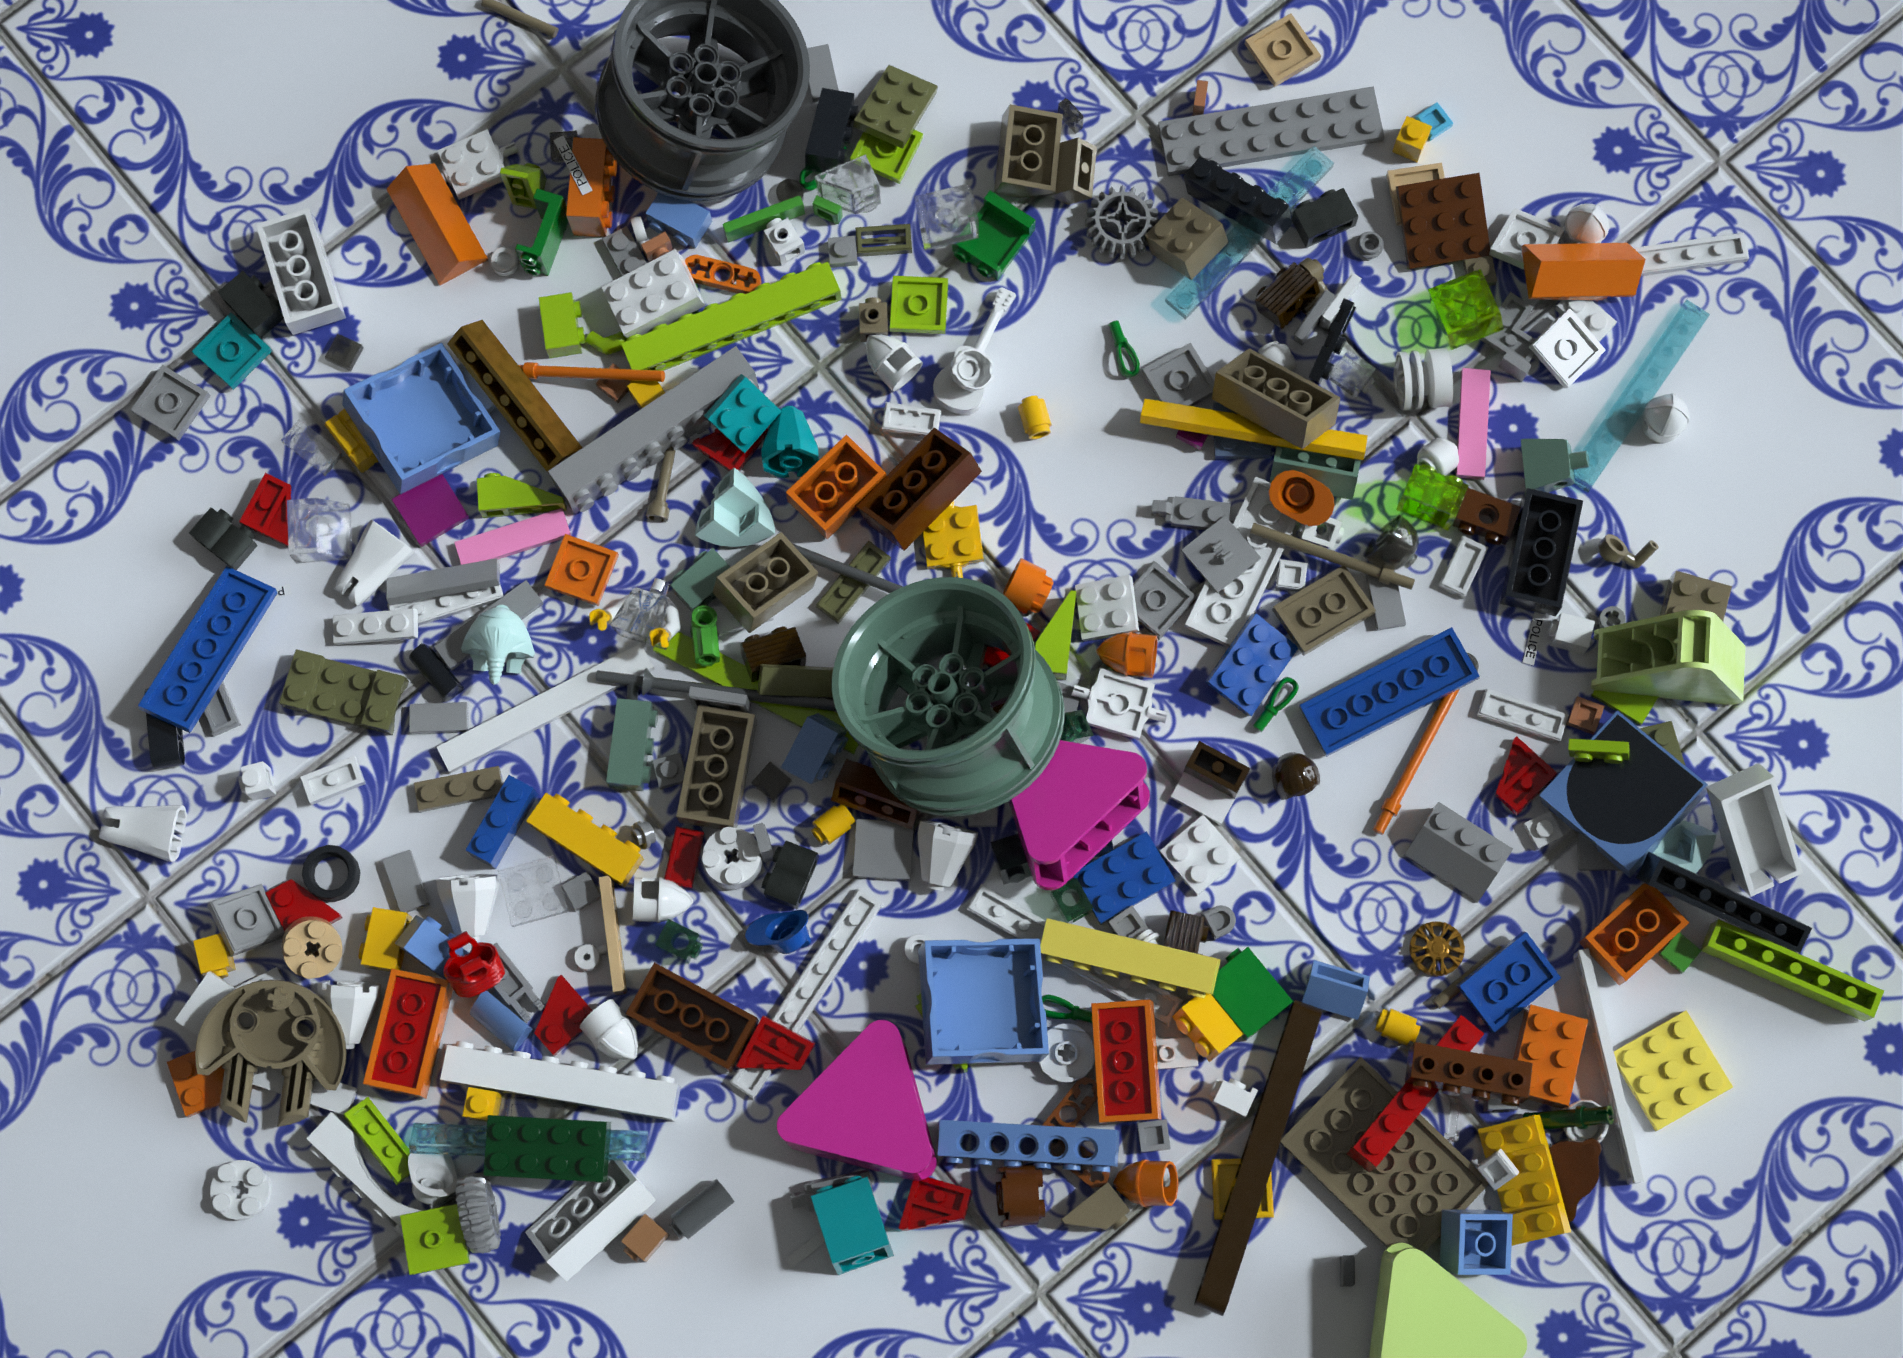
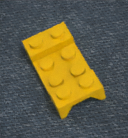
[1478,1115,1571,1246]

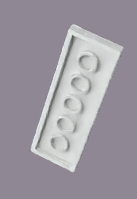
[1185,477,1297,647]

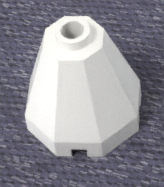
[918,819,978,891]
[437,874,499,941]
[317,980,381,1049]

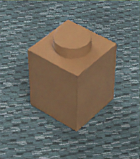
[621,1214,670,1262]

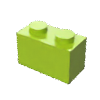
[539,292,586,358]

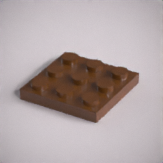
[1396,172,1491,269]

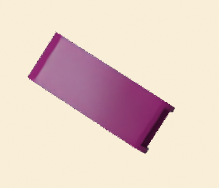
[1008,740,1150,890]
[777,1020,937,1181]

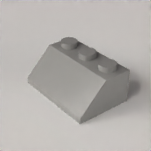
[1404,802,1513,903]

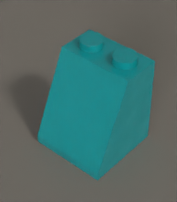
[811,1176,894,1275]

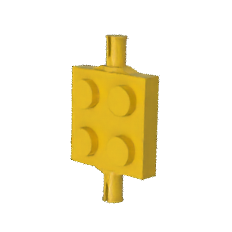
[923,501,984,578]

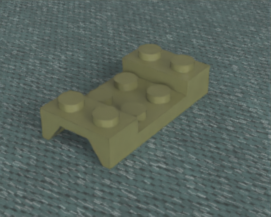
[279,649,409,735]

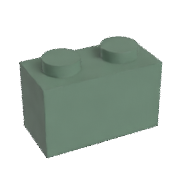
[670,548,730,612]

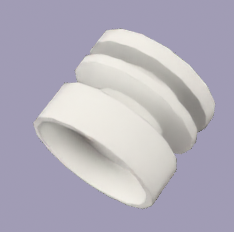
[1394,348,1453,410]

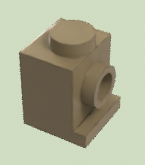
[859,297,888,342]

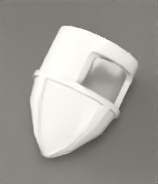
[1562,204,1609,244]
[865,334,923,392]
[1641,393,1690,443]
[633,877,693,923]
[579,999,638,1061]

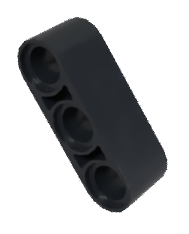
[144,688,185,769]

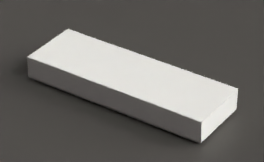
[1477,688,1569,743]

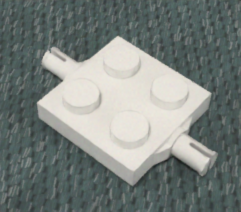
[437,129,519,200]
[1071,668,1168,740]

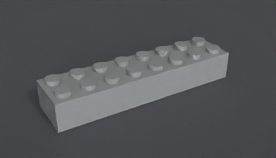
[548,346,759,514]

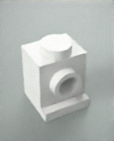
[764,218,805,266]
[1297,517,1344,549]
[238,761,276,802]
[1210,1078,1258,1119]

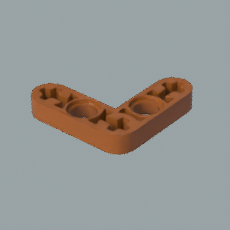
[1042,1077,1110,1188]

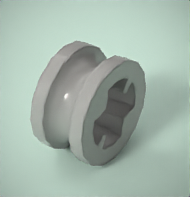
[1597,606,1625,628]

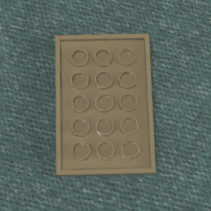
[1280,1057,1489,1253]

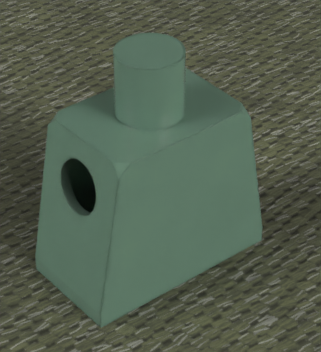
[1521,439,1589,493]

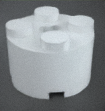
[702,827,763,890]

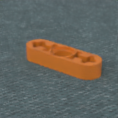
[685,255,762,294]

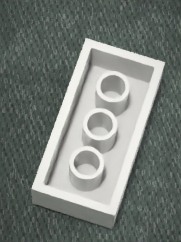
[256,208,346,335]

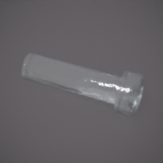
[1444,1099,1460,1142]

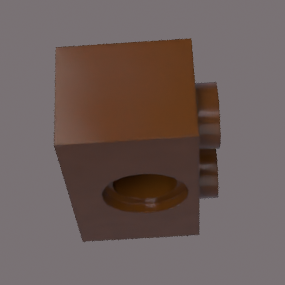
[1452,487,1521,545]

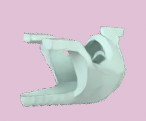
[461,604,535,685]

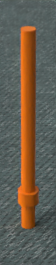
[518,362,665,382]
[1373,689,1460,835]

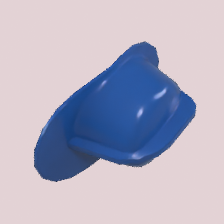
[745,910,811,954]

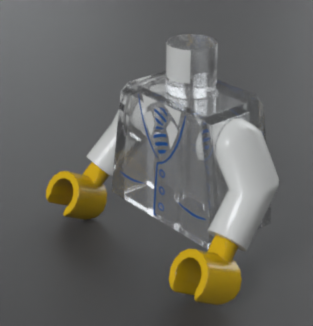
[589,578,681,650]

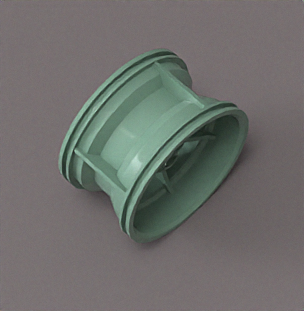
[832,577,1065,816]

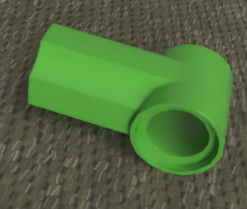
[690,605,720,667]

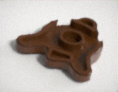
[1549,1138,1602,1222]

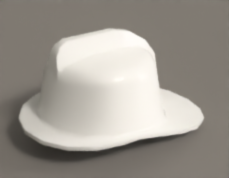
[408,1145,458,1209]

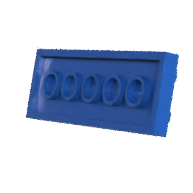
[138,566,278,733]
[1299,627,1480,757]

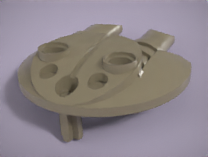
[195,980,346,1127]

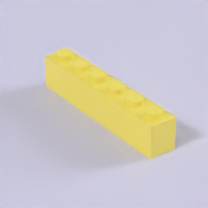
[1040,918,1221,998]

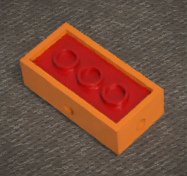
[363,968,453,1099]
[1091,999,1162,1123]

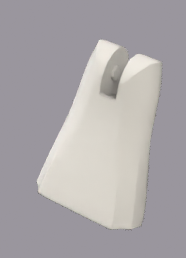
[333,519,415,606]
[99,805,187,862]

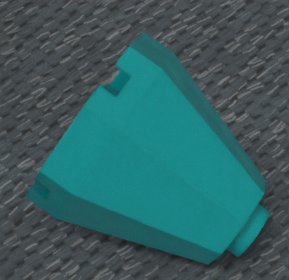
[761,406,820,478]

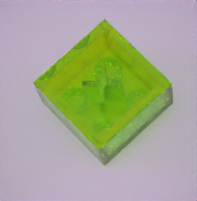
[1428,269,1504,350]
[1396,464,1469,531]

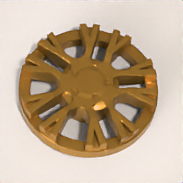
[1409,921,1465,976]

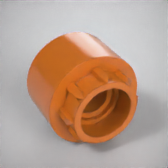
[1002,558,1054,614]

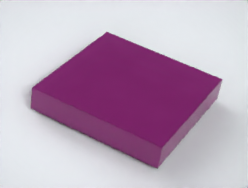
[392,474,469,547]

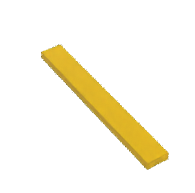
[1140,399,1368,460]

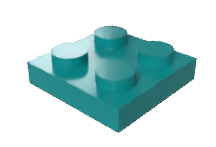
[192,312,272,390]
[704,374,782,453]

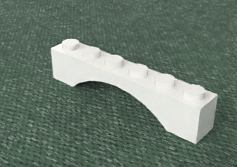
[306,1112,422,1237]

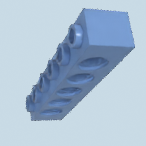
[938,1120,1120,1172]

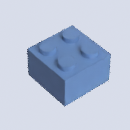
[781,713,848,784]
[1440,1209,1513,1275]

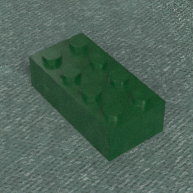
[483,1115,611,1182]

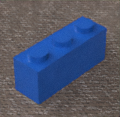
[466,775,539,869]

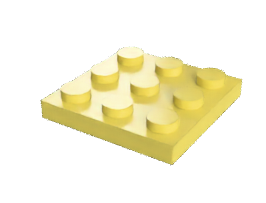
[1614,1010,1733,1131]

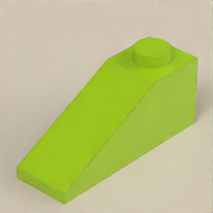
[500,163,547,209]
[477,473,567,518]
[1035,590,1076,680]

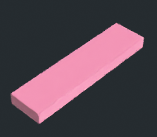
[1455,368,1491,480]
[454,508,571,565]

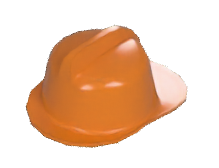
[1269,470,1335,526]

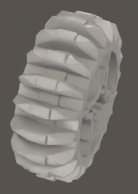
[1085,185,1159,260]
[455,1172,501,1254]

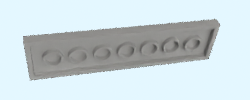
[1158,86,1385,176]

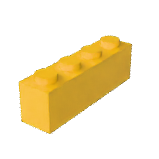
[526,793,644,888]

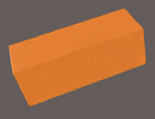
[386,163,488,285]
[1521,243,1646,301]

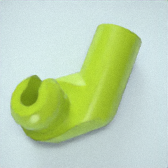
[586,331,627,355]

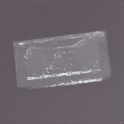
[281,419,343,476]

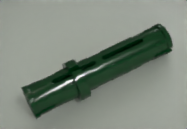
[1523,1105,1614,1129]

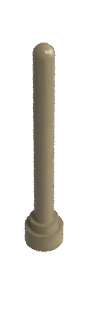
[646,447,676,522]

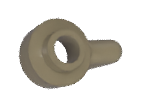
[1298,258,1329,315]
[1598,534,1659,569]

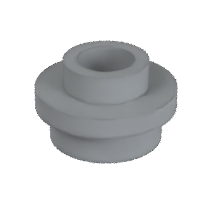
[1356,231,1384,259]
[631,821,656,850]

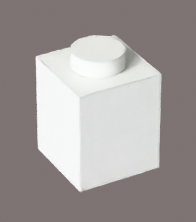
[1548,612,1595,654]

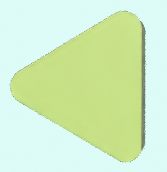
[1591,610,1745,705]
[1369,1242,1527,1358]

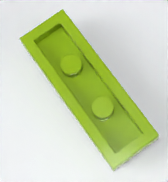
[343,1097,411,1185]

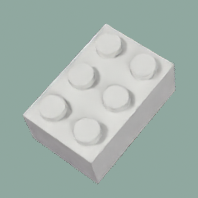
[601,249,706,338]

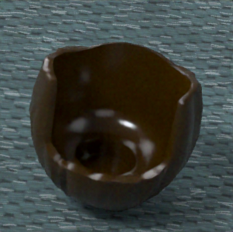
[1272,752,1320,800]

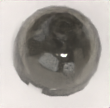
[1363,515,1419,571]

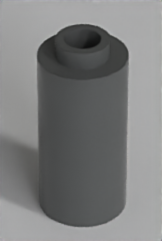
[669,1179,735,1239]

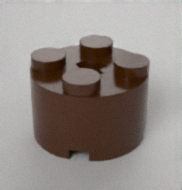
[996,1165,1045,1227]

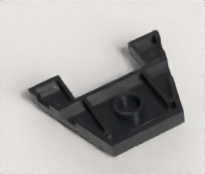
[1308,298,1357,384]

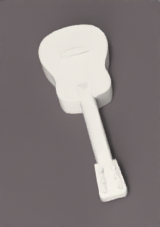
[933,287,1016,415]

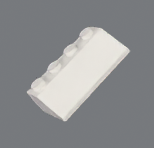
[525,1152,656,1282]

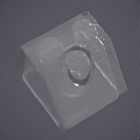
[815,154,881,214]
[914,184,979,251]
[287,498,352,564]

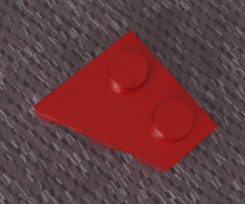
[692,429,768,472]
[265,879,342,931]
[534,975,593,1056]

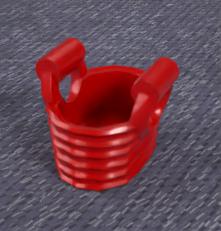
[443,931,505,998]

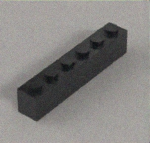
[1636,851,1812,954]

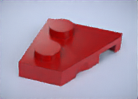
[239,473,292,548]
[1495,736,1557,816]
[737,1016,816,1070]
[899,1177,973,1231]

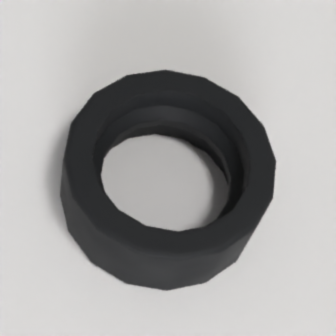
[302,845,361,902]

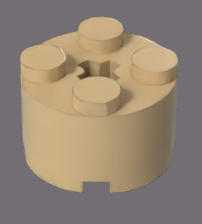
[281,917,342,979]

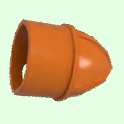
[1096,631,1158,678]
[1113,1159,1178,1207]

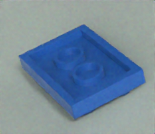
[1205,613,1298,716]
[1073,831,1176,925]
[1456,931,1561,1032]

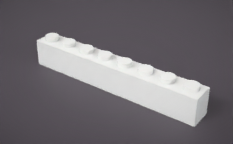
[440,1041,681,1121]

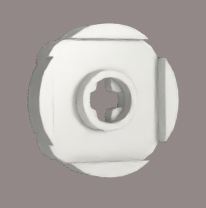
[1038,1023,1095,1083]
[210,1160,272,1220]

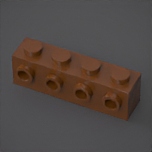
[1405,1042,1533,1106]

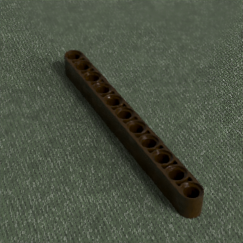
[1194,999,1322,1316]

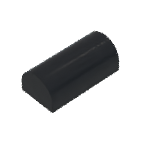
[409,643,464,702]

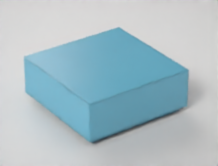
[1414,102,1453,141]

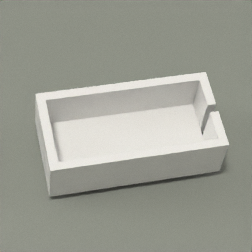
[1706,763,1803,897]

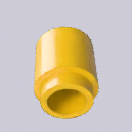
[1018,396,1052,439]
[811,804,855,845]
[1374,1008,1421,1046]

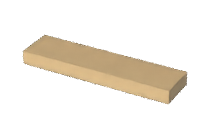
[599,876,627,995]

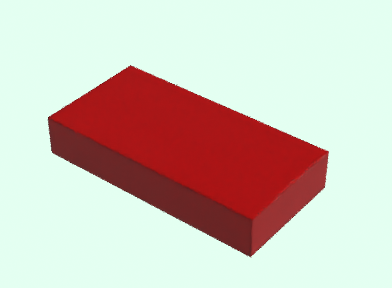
[664,826,705,889]

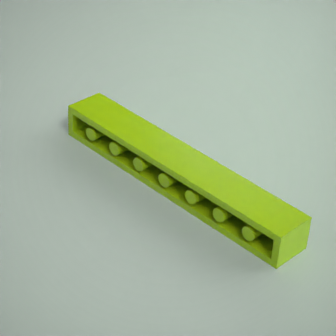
[621,262,842,371]

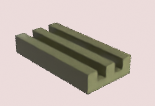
[855,224,912,257]

